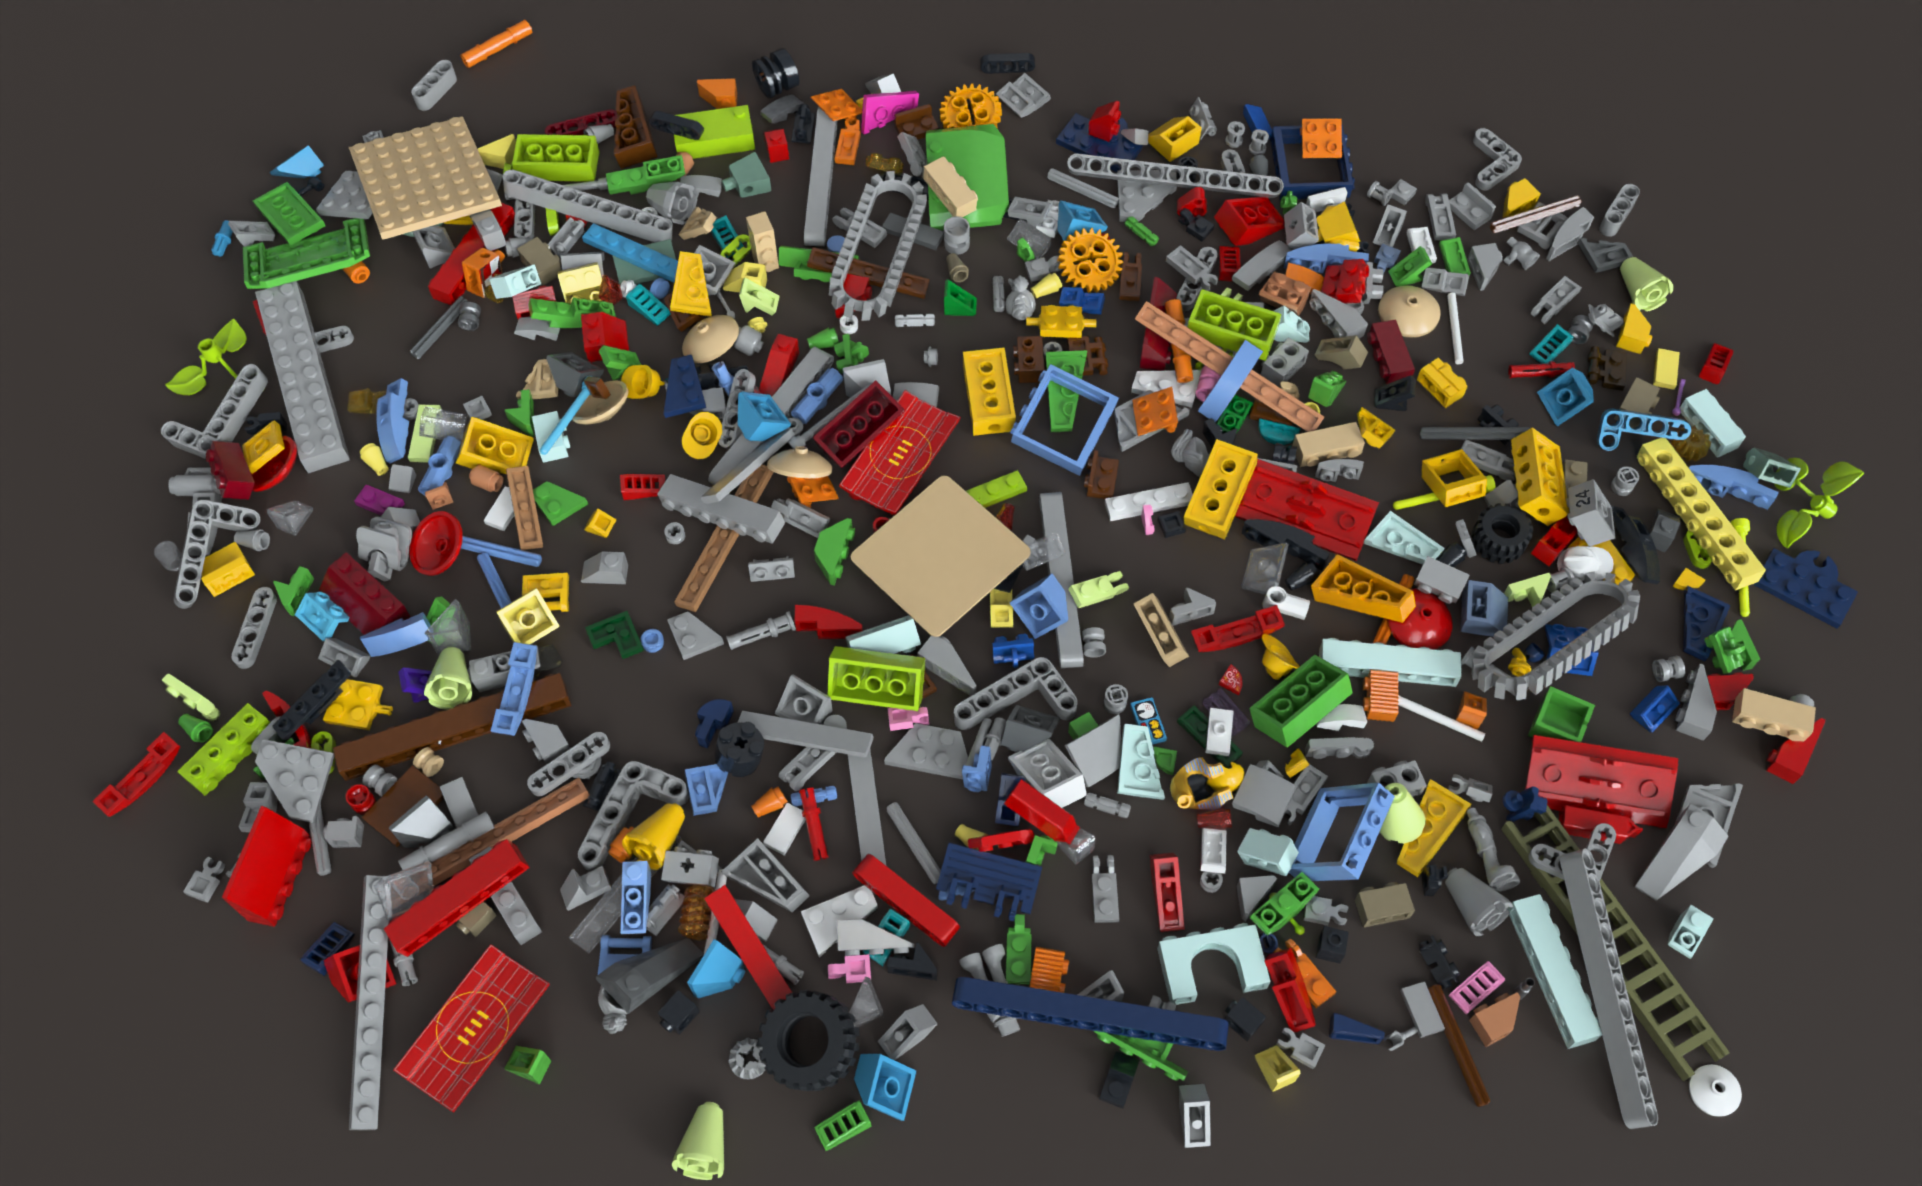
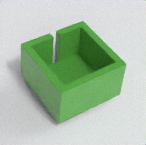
[1528,686,1595,742]

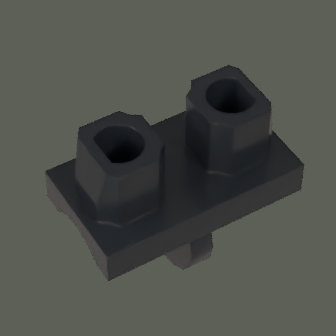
[1477,404,1519,445]

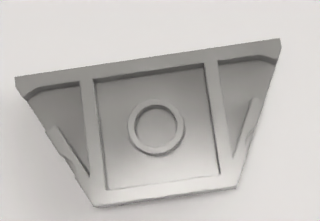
[1114,390,1189,452]
[884,723,968,779]
[1675,784,1743,868]

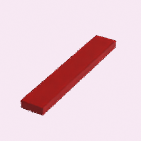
[704,885,792,1010]

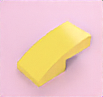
[990,589,1013,628]

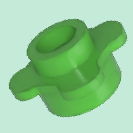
[1280,191,1297,214]

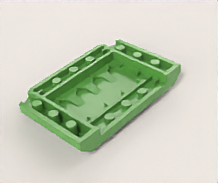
[926,124,1009,231]
[243,218,370,289]

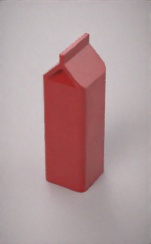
[1004,779,1080,845]
[1558,805,1643,844]

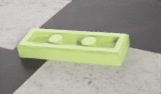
[408,405,442,462]

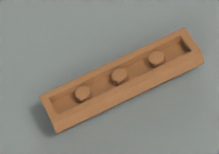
[506,466,543,550]

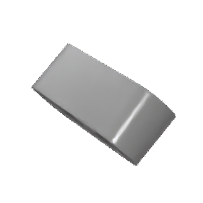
[411,60,457,111]
[1599,184,1640,236]

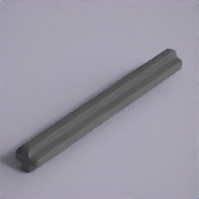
[1420,427,1530,440]

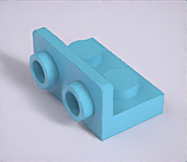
[295,592,350,641]

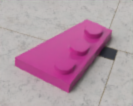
[861,91,919,135]

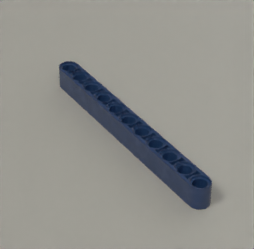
[952,977,1229,1051]

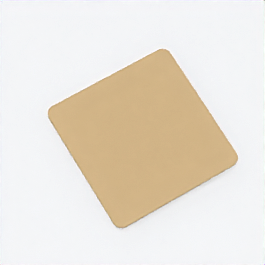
[851,476,1031,637]

